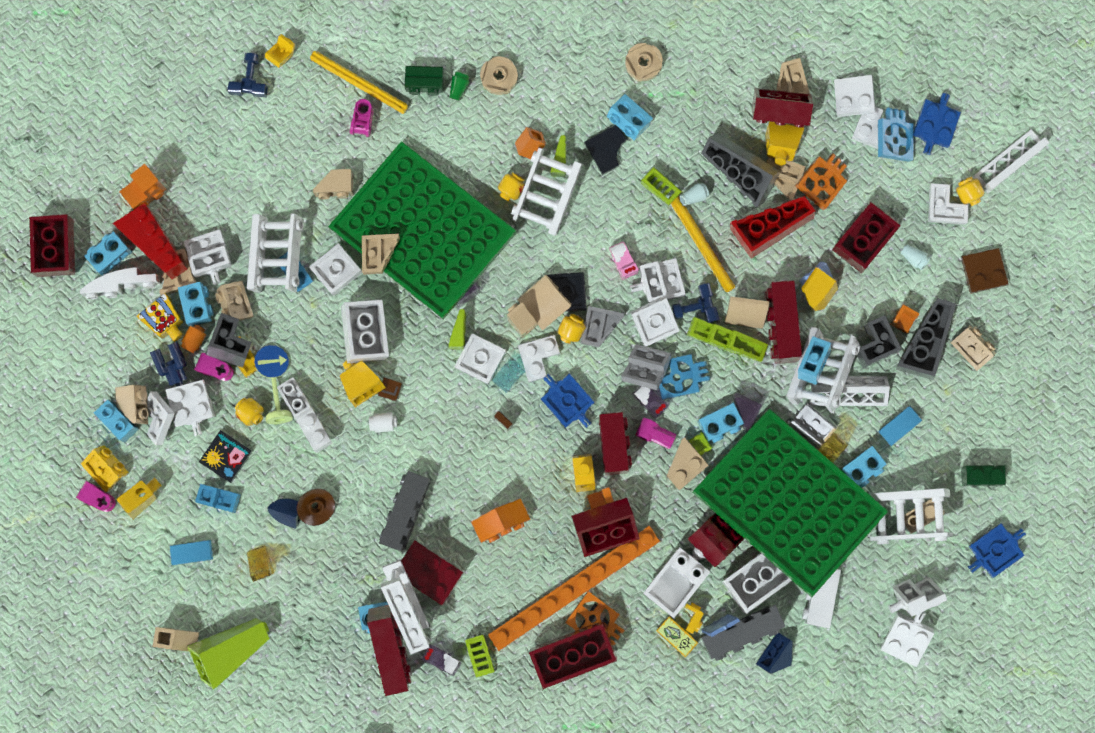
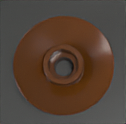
[297,488,335,526]

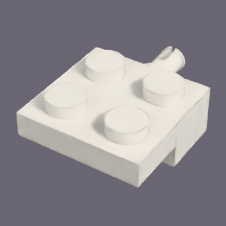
[184,229,232,285]
[630,258,686,303]
[166,380,215,436]
[888,577,947,617]
[880,611,934,667]

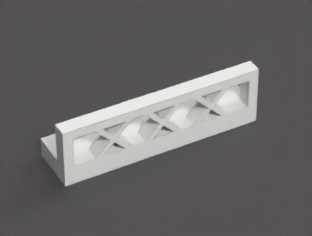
[973,129,1049,194]
[810,376,890,406]

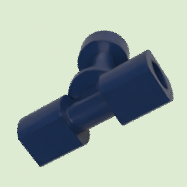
[228,53,268,98]
[672,283,720,323]

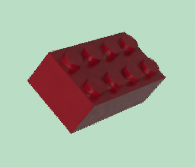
[764,280,802,364]
[367,605,412,696]
[529,621,617,689]

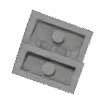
[621,344,671,390]
[789,403,837,451]

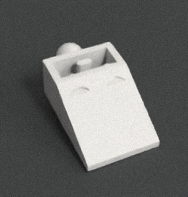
[643,547,710,618]

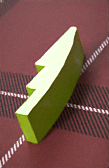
[687,317,768,362]

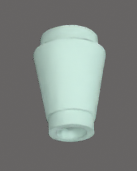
[680,183,709,206]
[901,244,930,270]

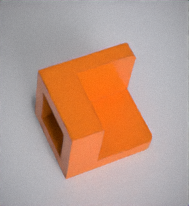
[515,127,546,159]
[890,304,919,334]
[587,487,614,509]

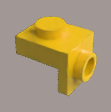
[264,34,295,68]
[684,602,704,634]

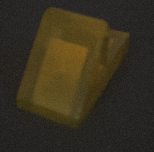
[818,432,848,463]
[247,545,274,582]

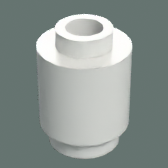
[369,412,397,433]

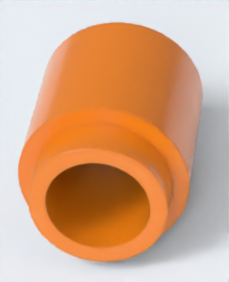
[180,324,207,354]

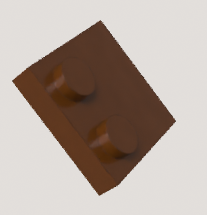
[961,248,1009,294]

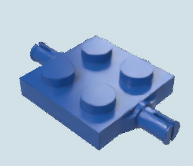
[913,93,961,155]
[540,374,595,428]
[967,524,1026,578]

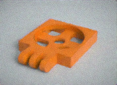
[795,153,847,210]
[565,591,625,646]

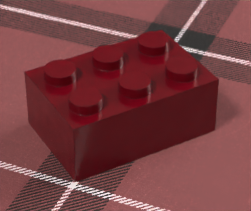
[752,88,813,128]
[832,202,901,274]
[29,214,75,277]
[599,412,632,476]
[571,498,640,558]
[401,540,464,606]

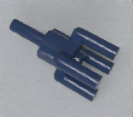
[150,341,187,387]

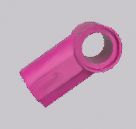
[635,417,677,450]

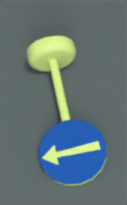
[254,345,293,424]

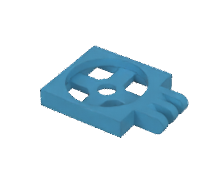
[878,108,914,162]
[659,355,710,400]

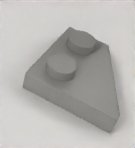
[580,306,624,348]

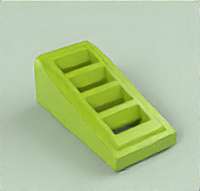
[551,135,566,177]
[641,167,682,206]
[448,309,466,350]
[465,634,495,678]

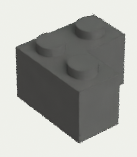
[206,313,252,368]
[857,315,902,369]

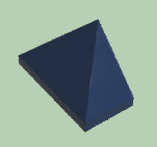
[756,633,793,674]

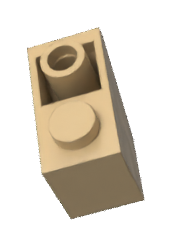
[313,169,353,200]
[507,302,537,338]
[115,384,148,424]
[904,498,945,534]
[152,627,199,651]

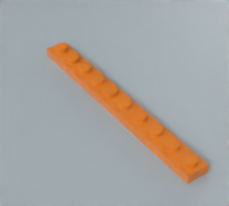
[488,526,660,651]

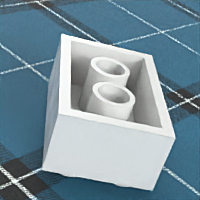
[341,300,389,363]
[721,553,792,614]

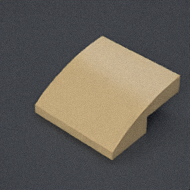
[517,274,571,330]
[725,296,769,329]

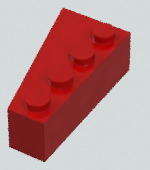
[730,196,816,259]
[112,203,187,280]

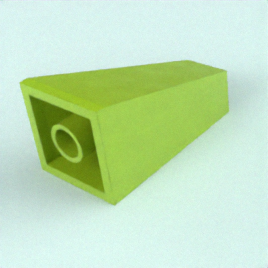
[187,618,270,689]

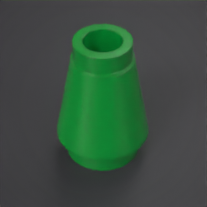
[449,72,470,101]

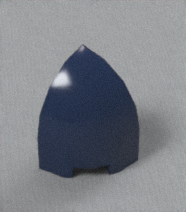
[267,498,300,529]

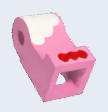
[609,241,639,280]

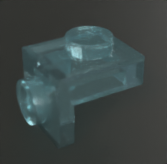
[492,360,525,393]

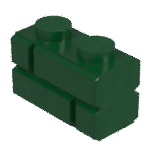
[404,66,444,96]
[961,465,1006,486]

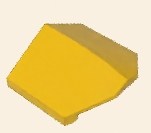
[802,267,838,311]

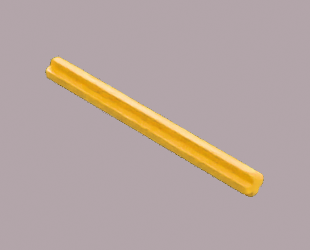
[310,51,408,114]
[671,196,735,293]

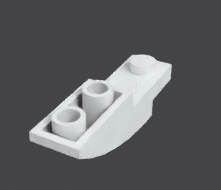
[80,267,160,300]
[277,377,332,453]

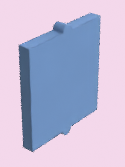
[701,614,740,637]

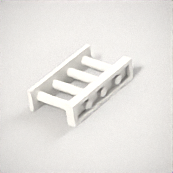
[511,148,583,236]
[247,214,304,293]
[786,327,860,414]
[869,488,953,545]
[381,559,429,654]

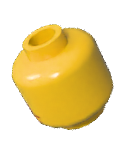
[498,172,525,201]
[956,176,985,206]
[558,314,586,344]
[235,398,264,426]

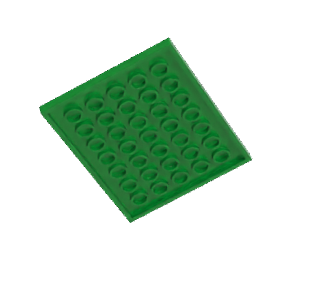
[328,141,517,320]
[692,409,888,598]

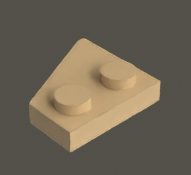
[777,58,810,94]
[767,157,806,201]
[362,234,400,275]
[160,248,196,296]
[667,437,709,490]

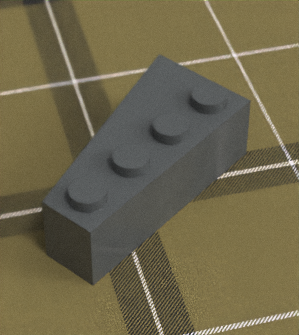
[701,133,781,208]
[896,298,956,380]
[379,471,431,553]
[700,605,786,661]

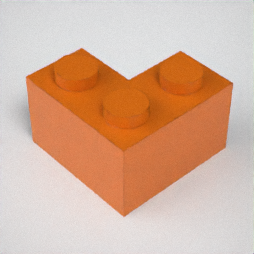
[119,164,167,210]
[471,498,531,543]

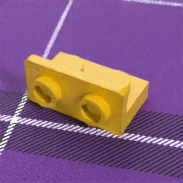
[81,445,129,492]

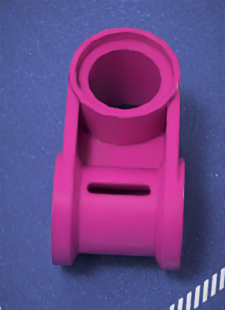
[350,99,374,137]
[194,352,234,381]
[76,481,116,512]

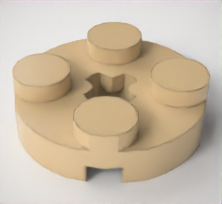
[625,43,663,82]
[480,56,518,95]

